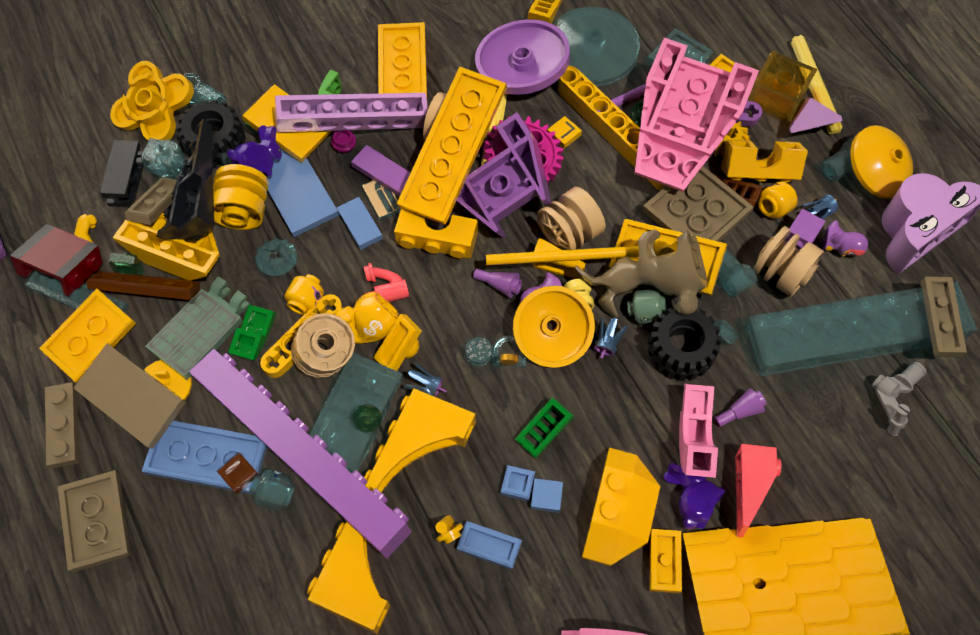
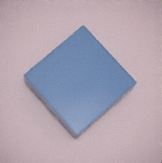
[501,465,535,502]
[531,478,563,513]

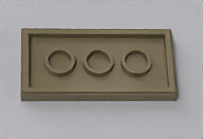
[74,343,186,449]

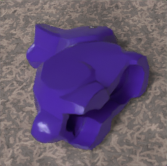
[227,125,282,178]
[664,463,725,530]

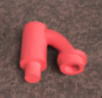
[364,263,409,302]

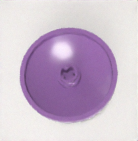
[475,20,571,95]

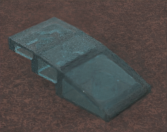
[310,353,403,473]

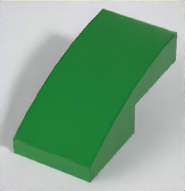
[228,304,277,361]

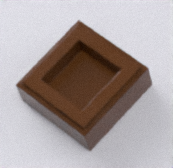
[217,452,259,494]

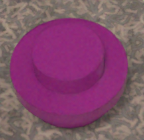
[331,130,356,153]

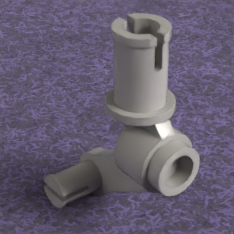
[872,362,926,436]

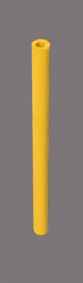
[486,246,639,265]

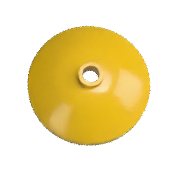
[850,125,913,199]
[513,286,595,368]

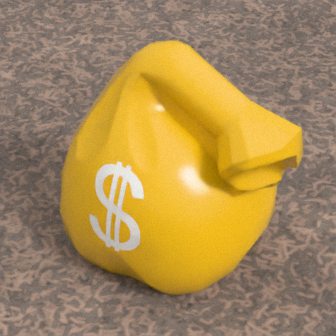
[334,292,399,344]

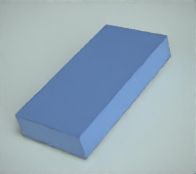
[337,197,383,250]
[456,521,522,570]

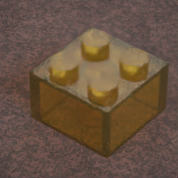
[747,51,817,121]

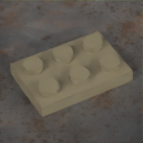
[58,470,131,573]

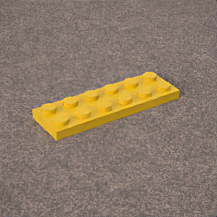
[397,67,507,225]

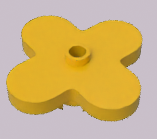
[110,61,194,145]

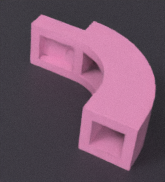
[679,384,718,478]

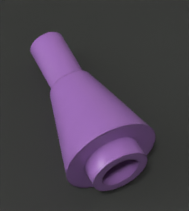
[473,269,522,298]
[715,388,767,427]

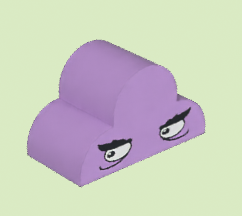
[882,173,980,275]

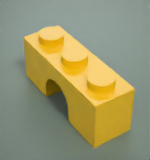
[721,139,808,182]
[394,208,478,259]

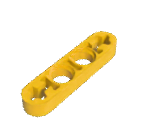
[260,294,343,378]

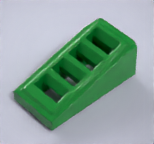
[515,397,574,458]

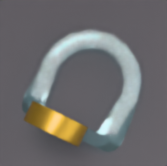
[492,335,526,367]

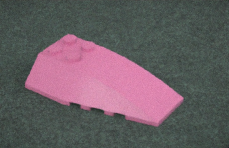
[634,38,759,192]

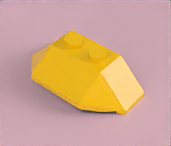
[113,213,220,281]
[582,448,660,566]

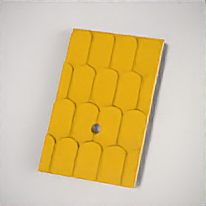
[683,518,910,635]

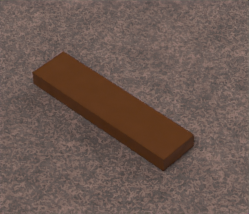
[87,271,200,300]

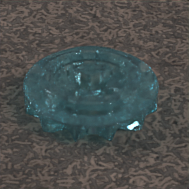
[255,237,297,276]

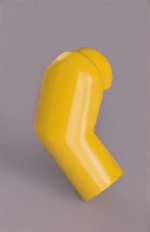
[74,214,97,243]

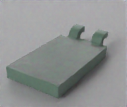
[145,276,250,380]

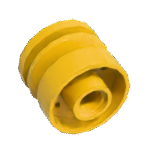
[213,164,269,230]

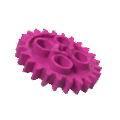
[483,116,564,184]

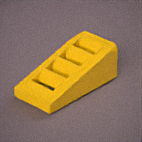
[528,0,562,24]
[532,238,586,279]

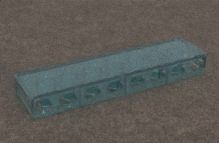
[745,281,978,376]

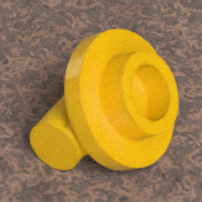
[435,515,463,544]

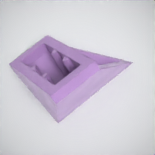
[789,97,842,133]

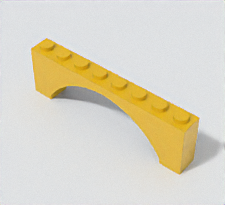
[307,389,476,634]

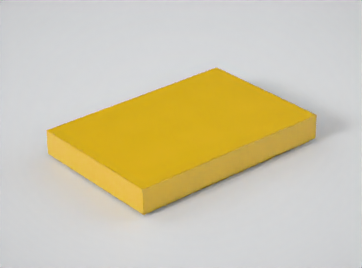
[242,84,332,163]
[39,289,136,383]

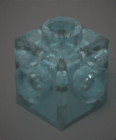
[141,138,185,178]

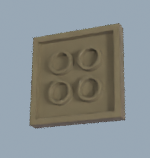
[642,166,754,242]

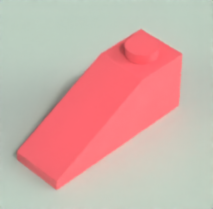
[735,444,781,537]

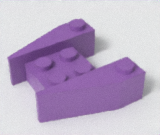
[456,112,551,238]

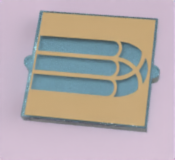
[361,180,401,221]

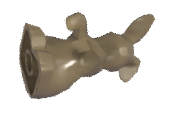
[575,229,707,318]

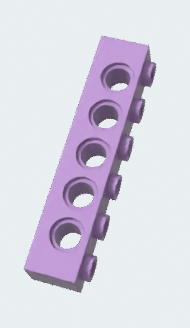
[275,93,428,132]

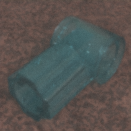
[183,73,227,105]
[820,136,855,182]
[718,249,757,297]

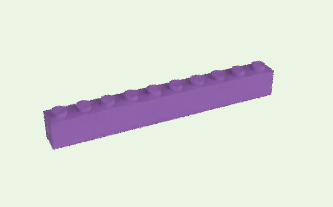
[189,349,412,559]

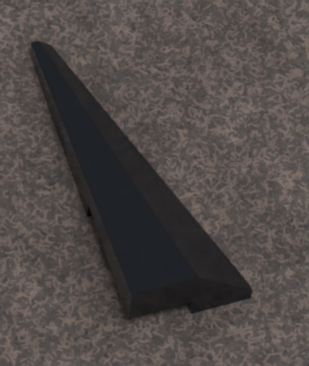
[156,120,214,239]

